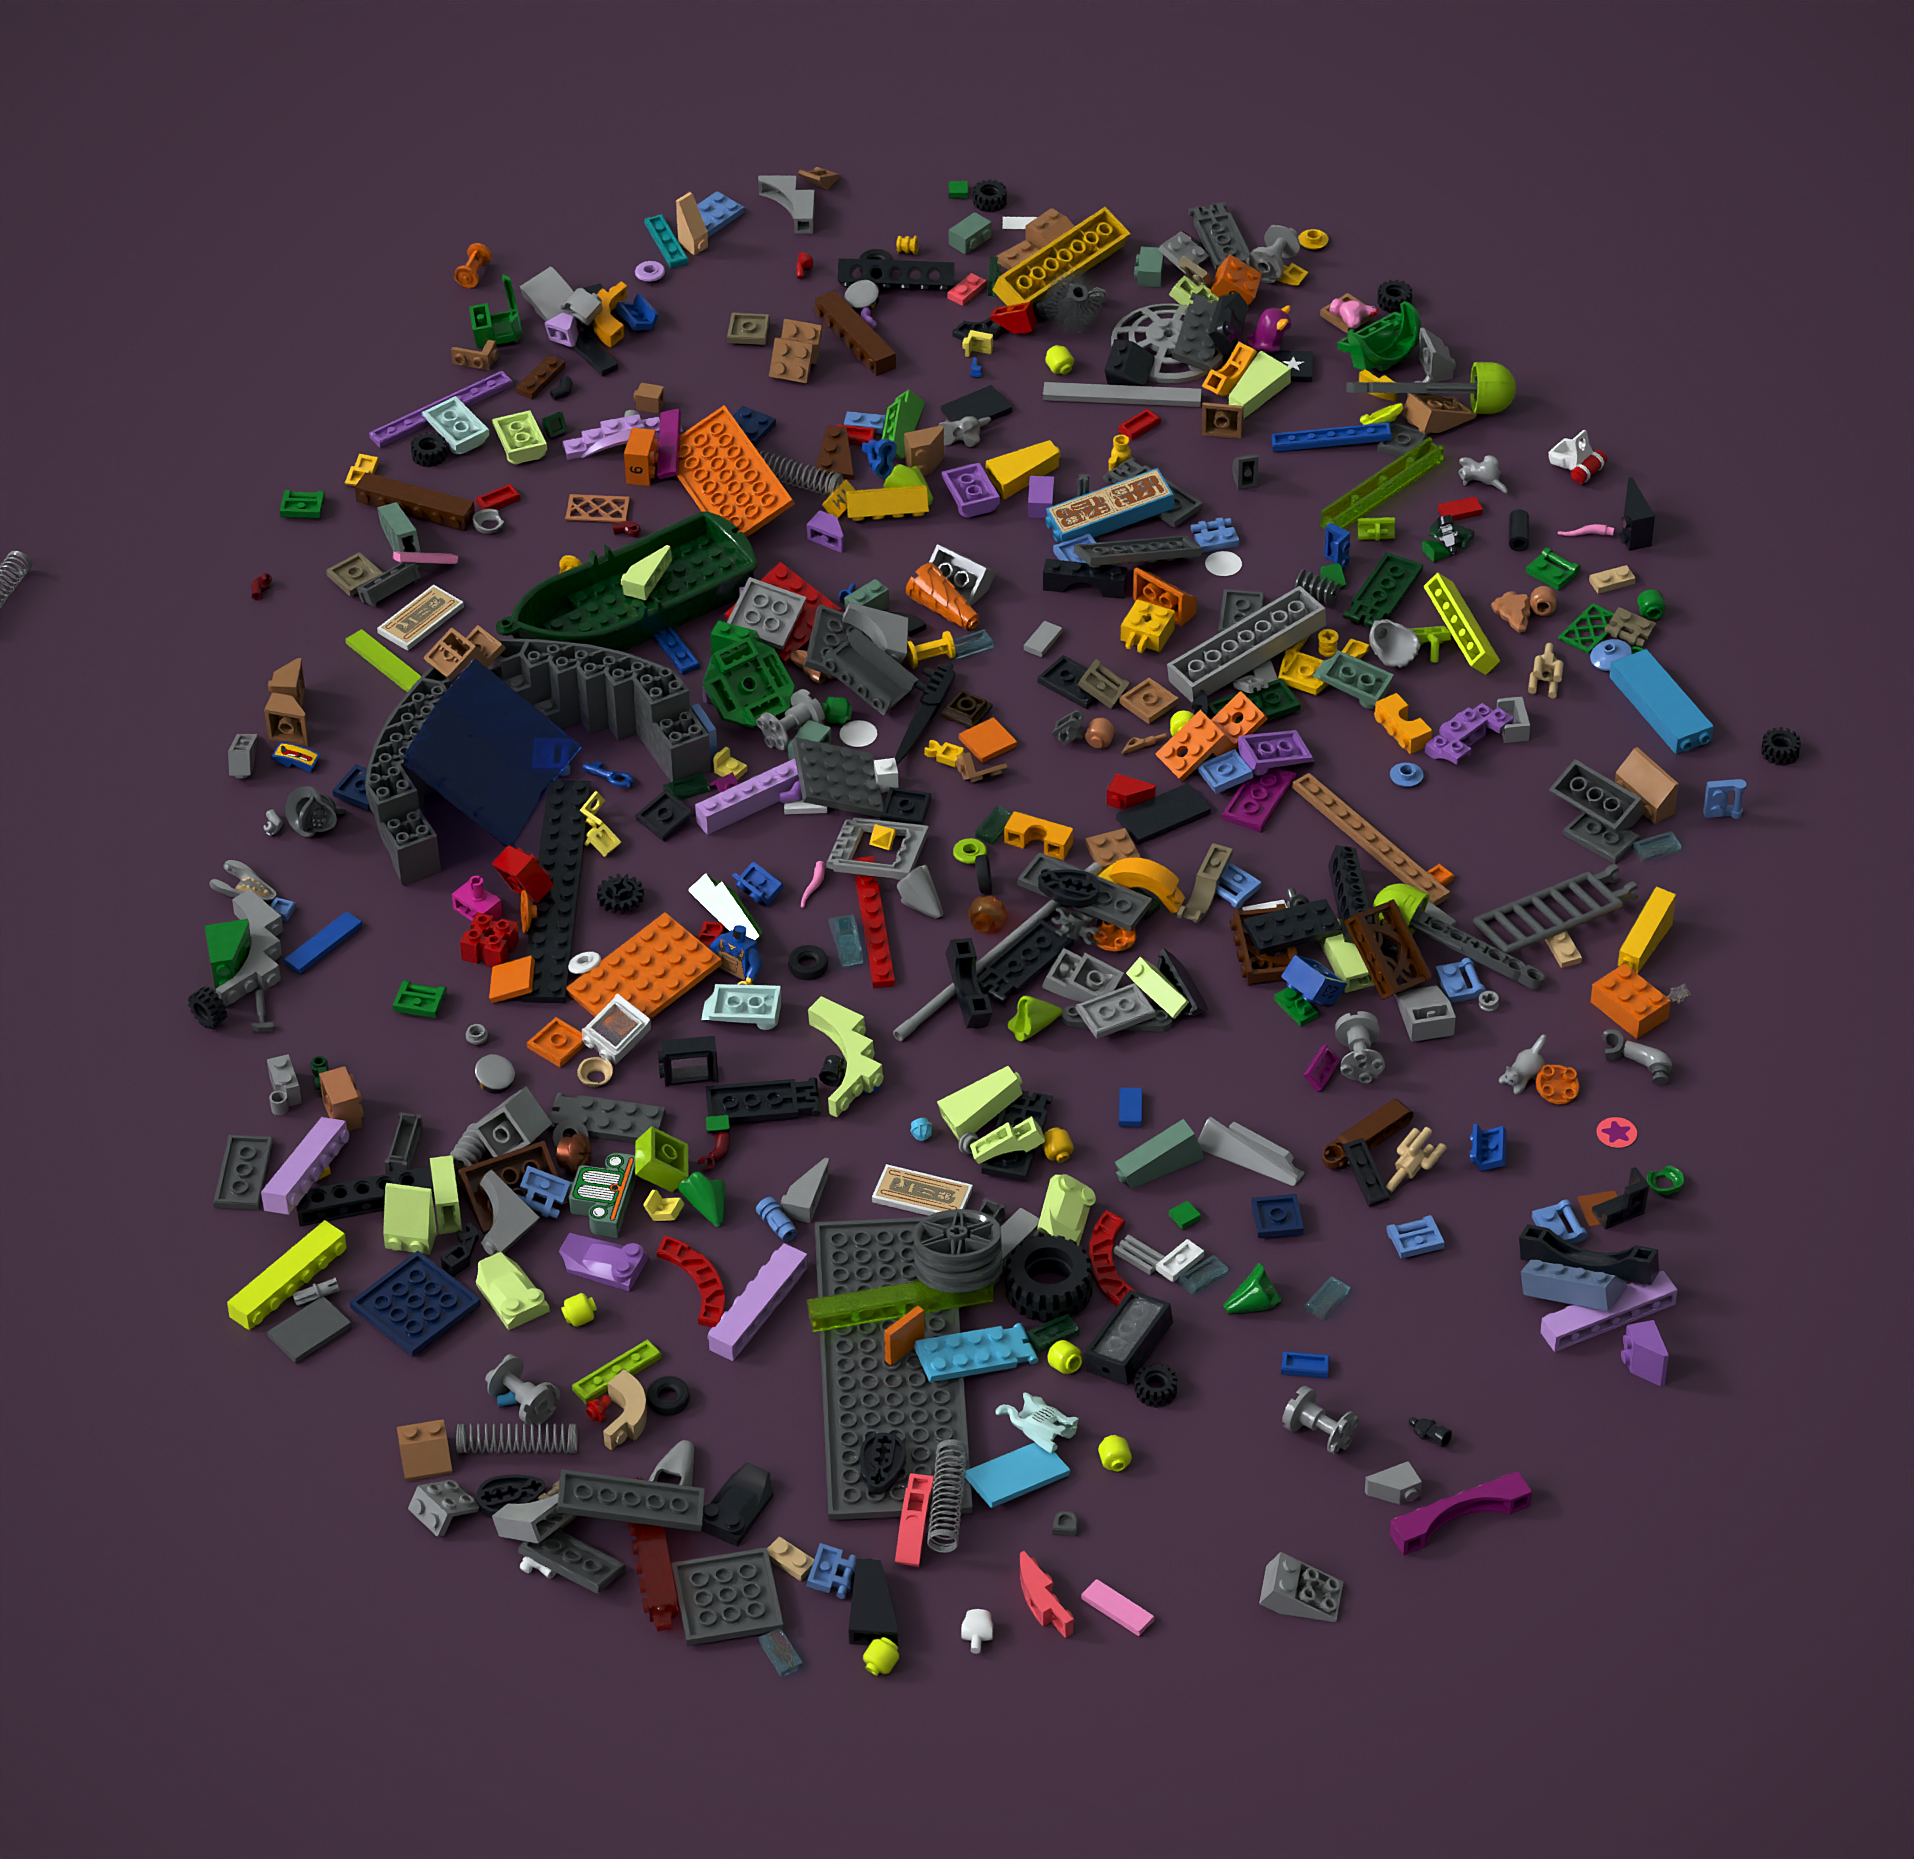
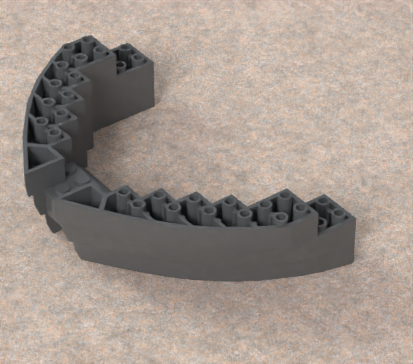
[365,638,711,886]

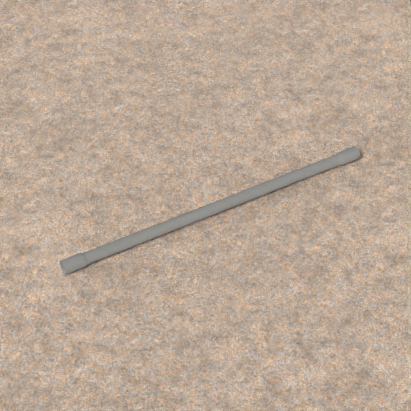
[893,862,1103,1041]

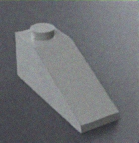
[228,734,258,778]
[781,1158,830,1223]

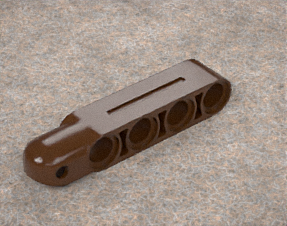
[1322,1099,1414,1169]

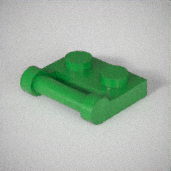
[280,489,325,518]
[1526,547,1581,591]
[393,980,447,1018]

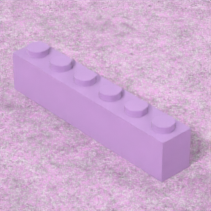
[695,758,799,835]
[261,1117,349,1215]
[708,1243,808,1361]
[1540,1271,1677,1352]

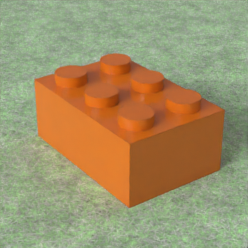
[1590,964,1671,1039]

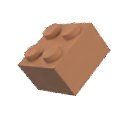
[319,1066,364,1131]

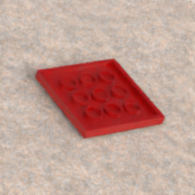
[725,562,841,665]

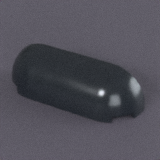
[1157,948,1208,1016]

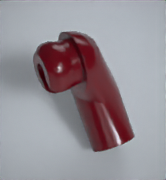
[612,521,641,537]
[252,573,272,600]

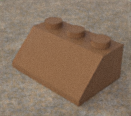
[1615,747,1678,824]

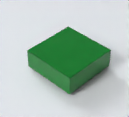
[949,181,968,198]
[1169,1200,1201,1230]

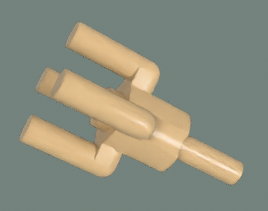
[1528,643,1563,699]
[1386,1127,1447,1194]

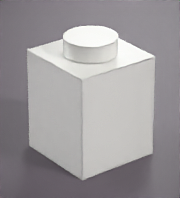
[874,758,898,793]

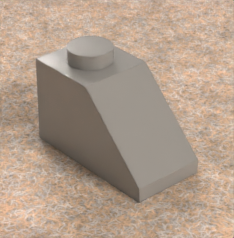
[1365,1461,1422,1505]

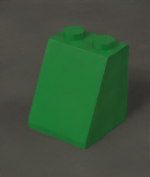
[710,621,762,656]
[205,919,252,993]

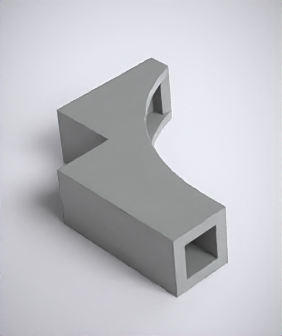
[758,176,815,234]

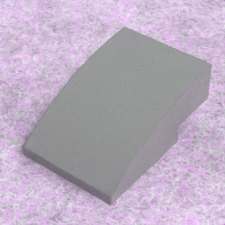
[519,266,574,322]
[1042,948,1124,1002]

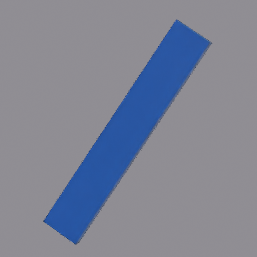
[1271,422,1392,452]

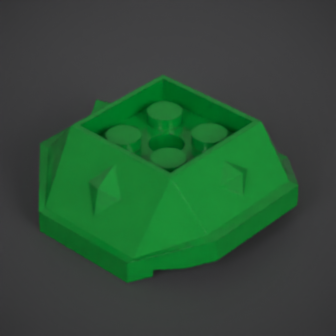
[702,636,794,728]

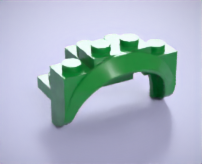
[1337,301,1422,371]

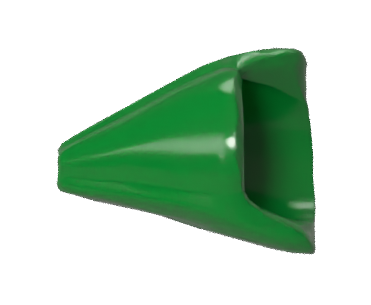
[678,1172,726,1227]
[1223,1263,1282,1314]

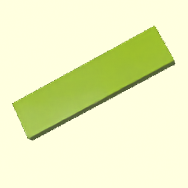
[572,1339,662,1404]

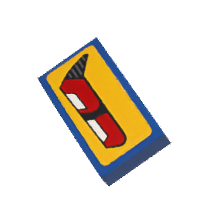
[271,742,321,773]

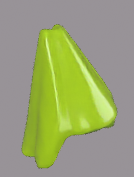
[883,464,933,505]
[1008,996,1063,1041]

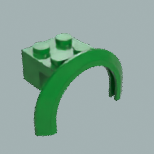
[469,274,523,349]

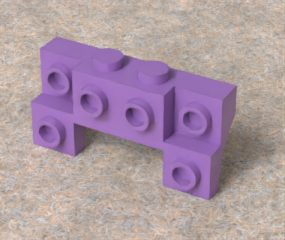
[1425,703,1514,765]

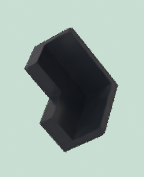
[1592,1167,1649,1229]

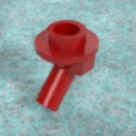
[796,252,813,279]
[586,1395,611,1423]

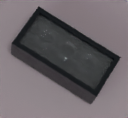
[1084,1290,1173,1386]

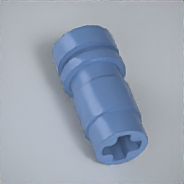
[756,1196,798,1242]

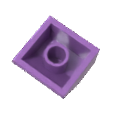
[1621,1320,1669,1386]

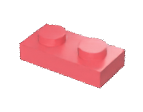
[948,273,986,306]

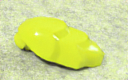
[1360,403,1404,425]

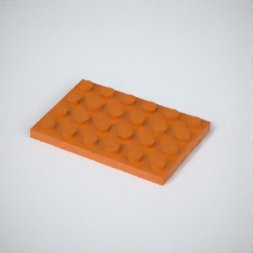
[566,912,722,1040]

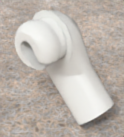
[520,1557,556,1579]

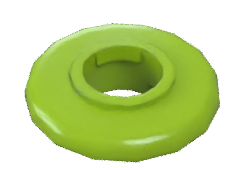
[953,838,987,864]

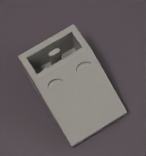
[1394,985,1456,1042]
[1259,1552,1343,1622]

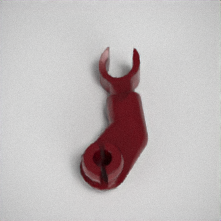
[697,1130,730,1170]

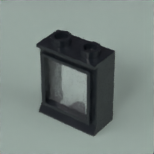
[658,1036,719,1087]

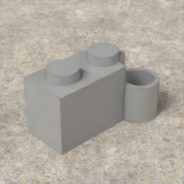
[267,1054,302,1116]

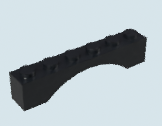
[1519,1224,1659,1285]

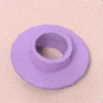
[635,261,665,282]

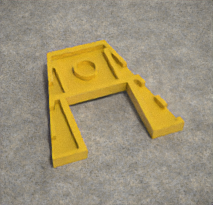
[1278,635,1370,695]

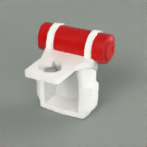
[1549,430,1608,485]

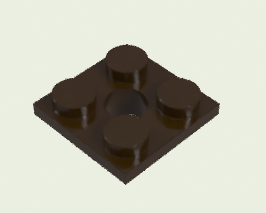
[941,690,993,729]

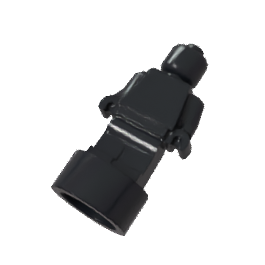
[1436,515,1459,555]
[1408,1417,1452,1447]

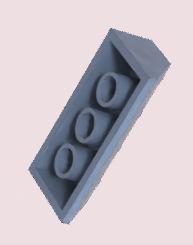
[1521,1260,1628,1311]

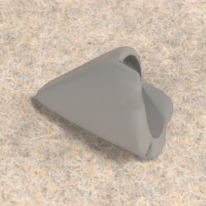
[897,865,943,919]

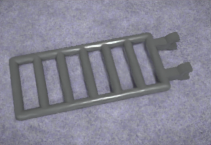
[1473,863,1638,954]

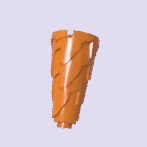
[905,562,979,630]

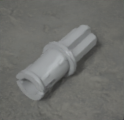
[293,1278,340,1306]

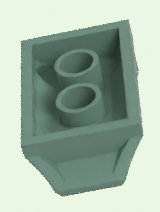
[1313,650,1394,709]

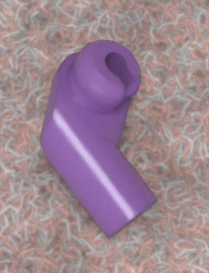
[860,307,877,329]
[779,781,802,803]

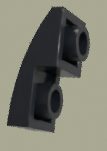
[1192,690,1208,716]

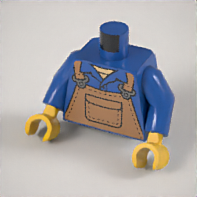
[708,925,762,985]

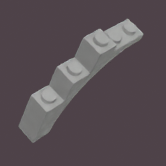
[216,889,283,1007]

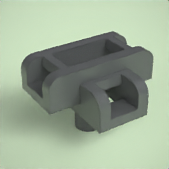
[1052,710,1085,745]

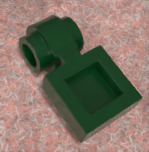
[310,1056,329,1099]

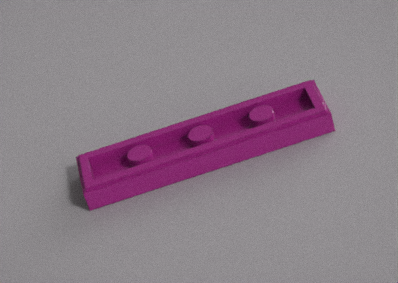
[657,409,681,479]

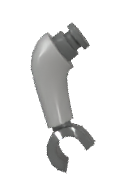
[1601,1029,1673,1085]

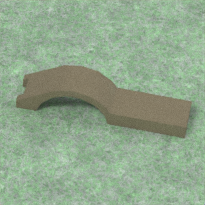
[1177,843,1233,923]

